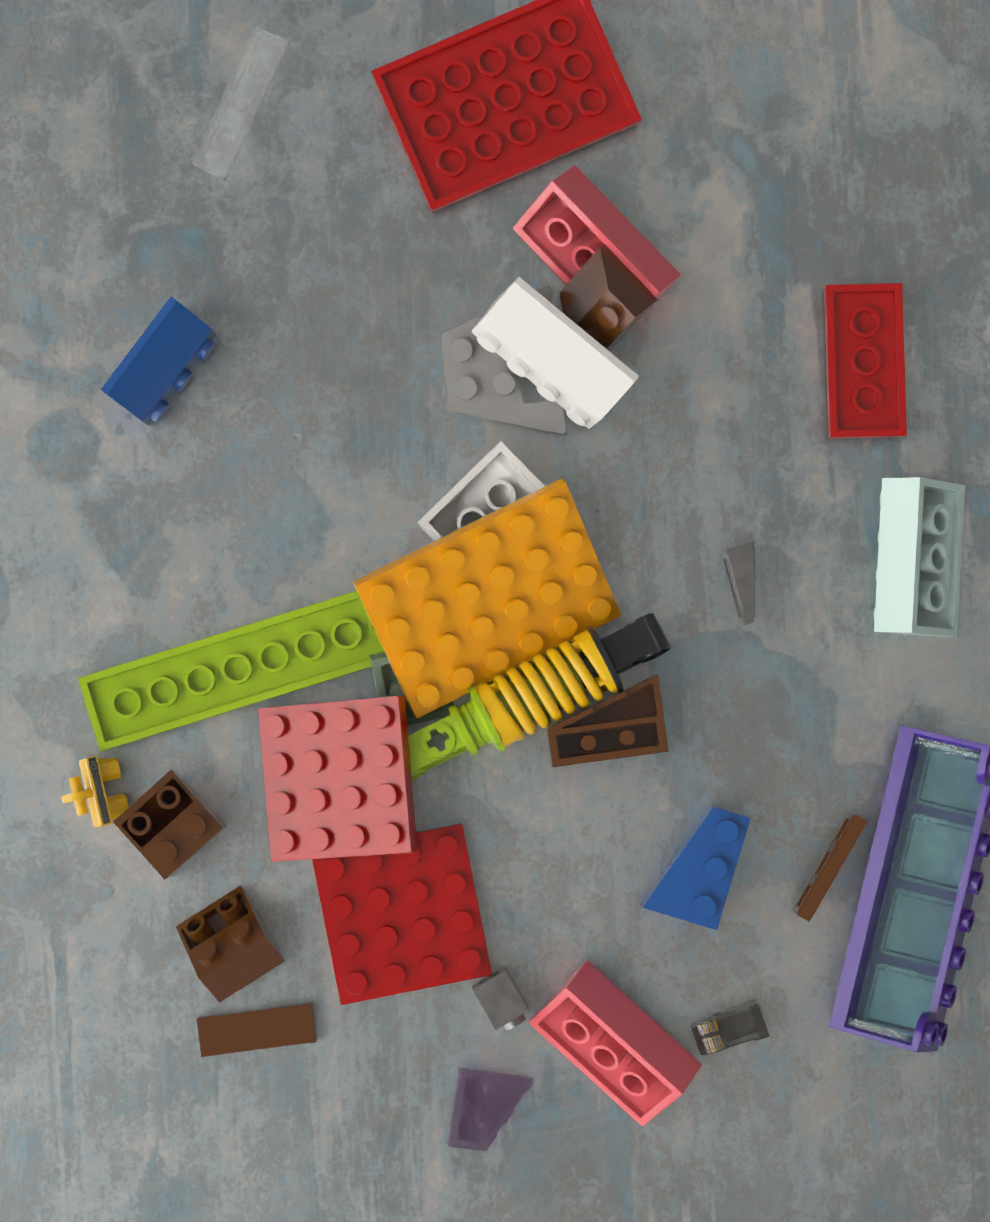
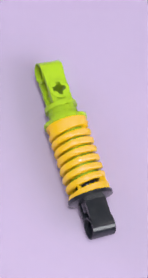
[408,613,671,780]

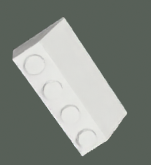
[471,276,639,429]

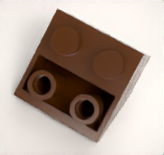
[113,770,227,880]
[176,885,285,1003]

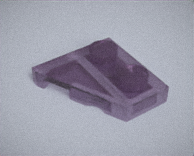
[447,1067,533,1151]

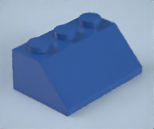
[101,296,216,426]

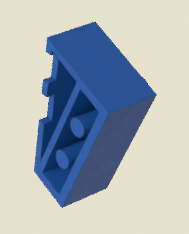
[640,805,751,930]

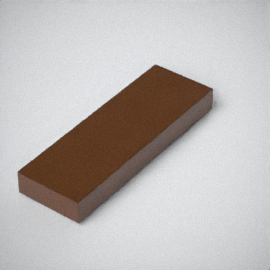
[793,813,868,922]
[197,1002,317,1057]

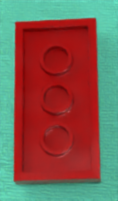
[824,283,907,439]

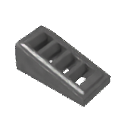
[721,542,755,625]

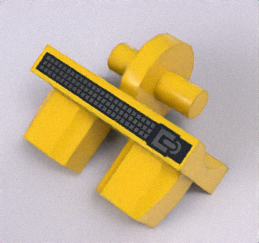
[61,756,129,828]

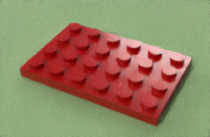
[371,0,642,213]

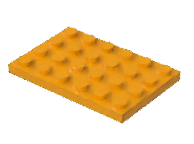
[353,479,622,719]

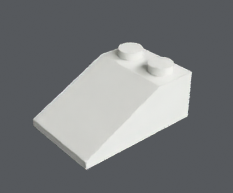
[418,441,545,541]

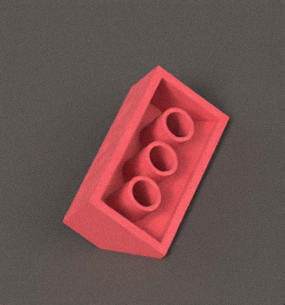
[512,165,681,299]
[528,960,702,1126]

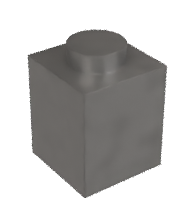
[472,966,529,1031]

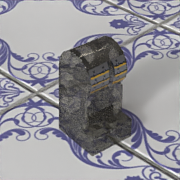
[690,999,770,1055]

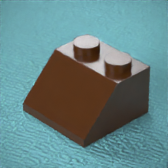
[559,244,658,351]

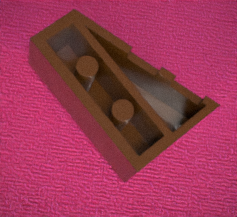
[547,674,669,767]

